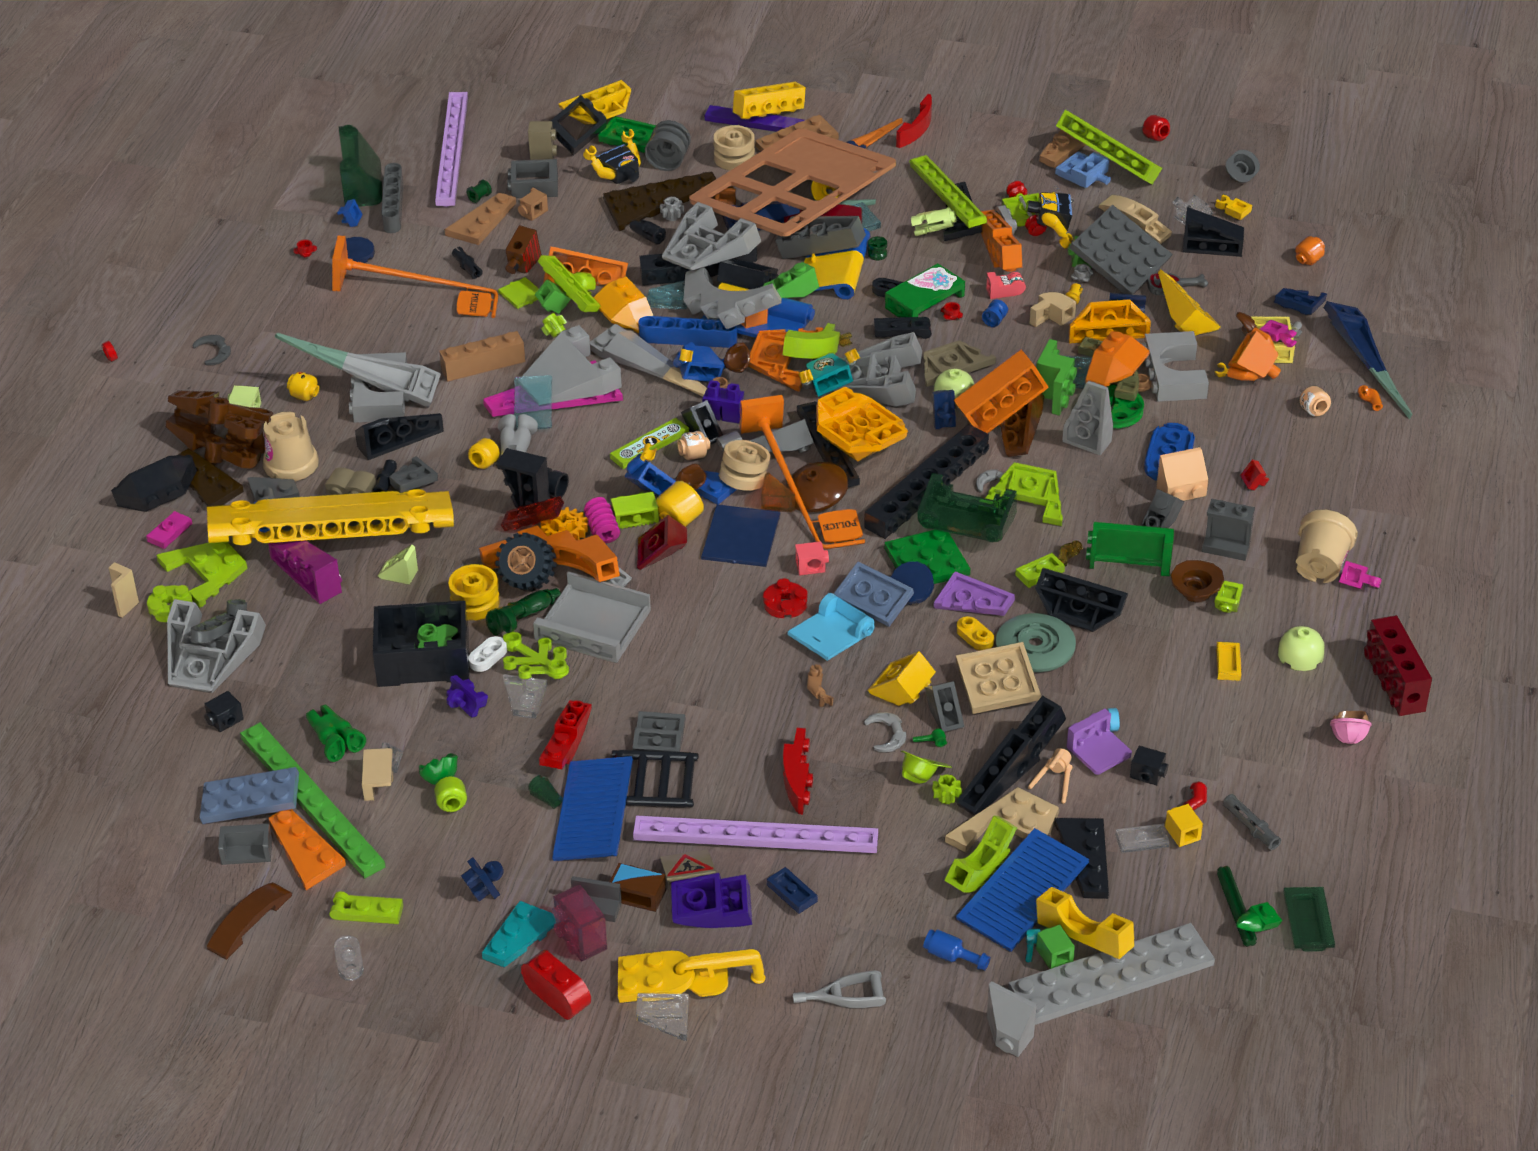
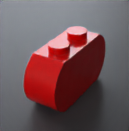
[521,950,591,1020]

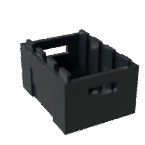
[373,601,470,687]

